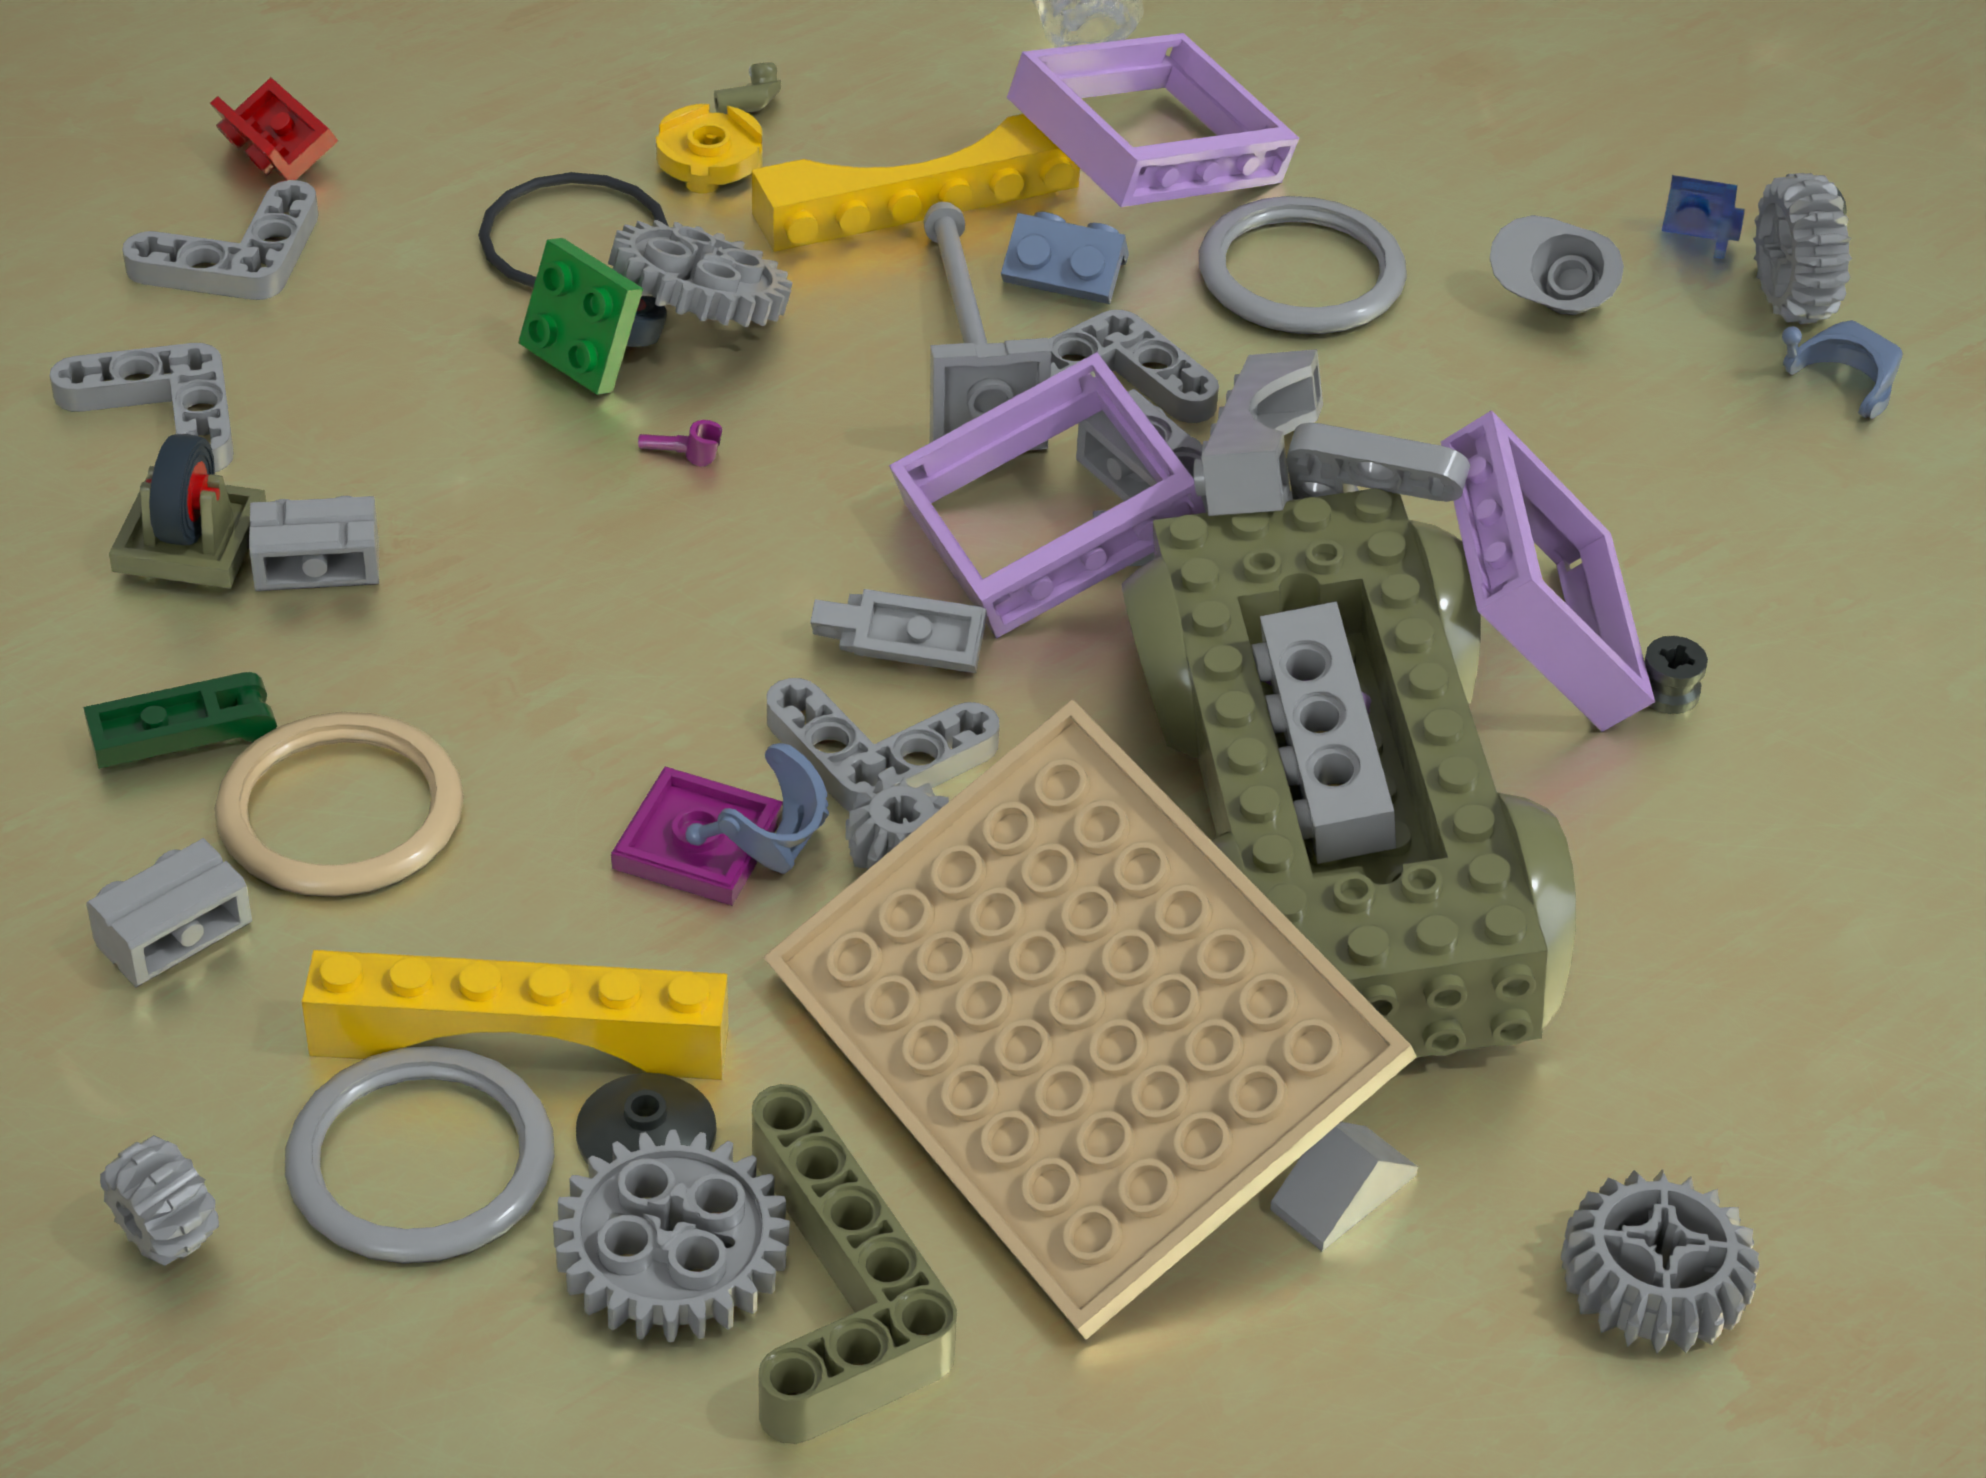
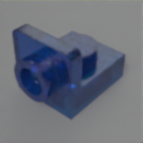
[1662,175,1745,259]

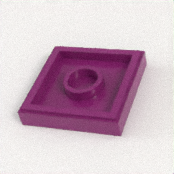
[611,766,783,906]

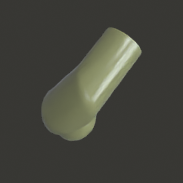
[714,62,781,114]

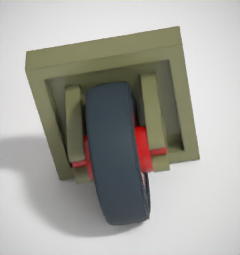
[109,434,266,589]

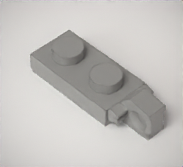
[810,589,987,673]

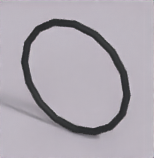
[478,172,669,288]

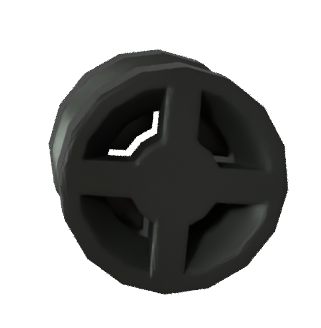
[1645,636,1708,714]

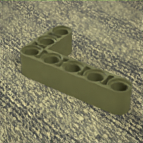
[752,1084,957,1444]

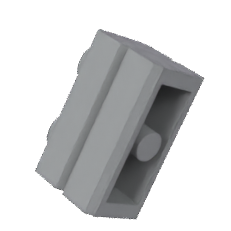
[249,496,379,591]
[86,838,252,988]

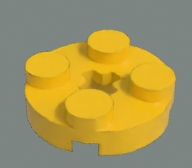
[656,104,762,194]

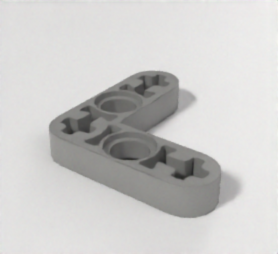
[122,180,318,300]
[1048,310,1219,423]
[49,343,234,472]
[1286,422,1470,502]
[767,678,999,811]

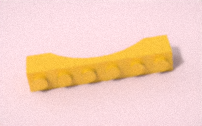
[752,114,1080,252]
[302,950,729,1080]

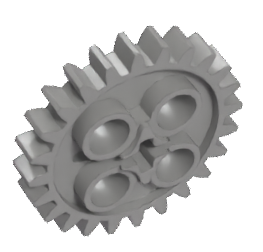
[608,220,793,327]
[553,1130,790,1342]

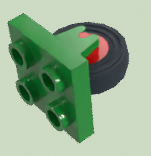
[518,238,667,395]

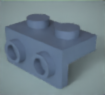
[1001,212,1129,304]

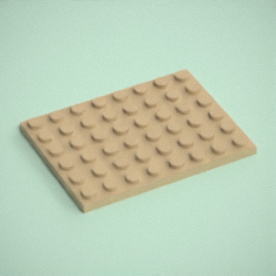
[763,699,1417,1340]

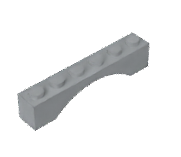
[1193,349,1323,516]

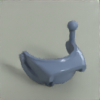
[1782,320,1903,419]
[685,743,829,874]

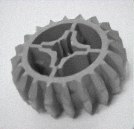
[1753,173,1852,324]
[1561,1169,1759,1353]

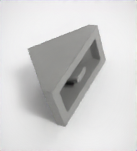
[1270,1122,1418,1251]

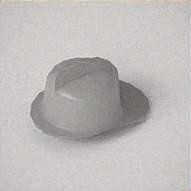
[1490,215,1624,315]

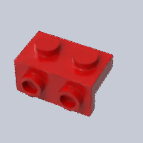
[210,77,338,181]

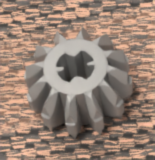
[845,777,949,870]
[100,1135,219,1266]

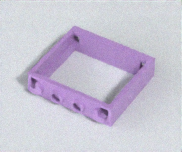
[1007,33,1299,207]
[889,352,1206,639]
[1441,410,1655,732]

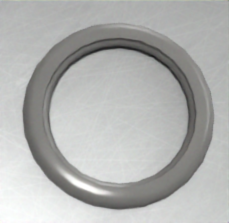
[1199,196,1407,334]
[285,1046,555,1264]

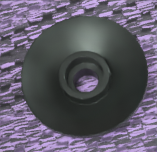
[576,1073,716,1164]

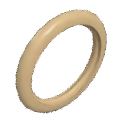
[214,712,464,897]

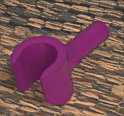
[638,420,722,467]

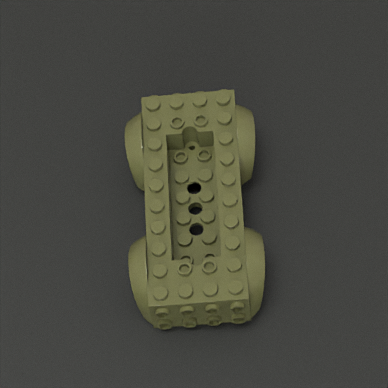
[1122,488,1576,1058]

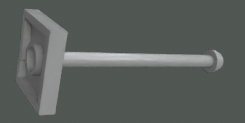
[923,202,1051,450]

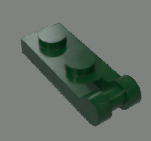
[83,672,277,769]

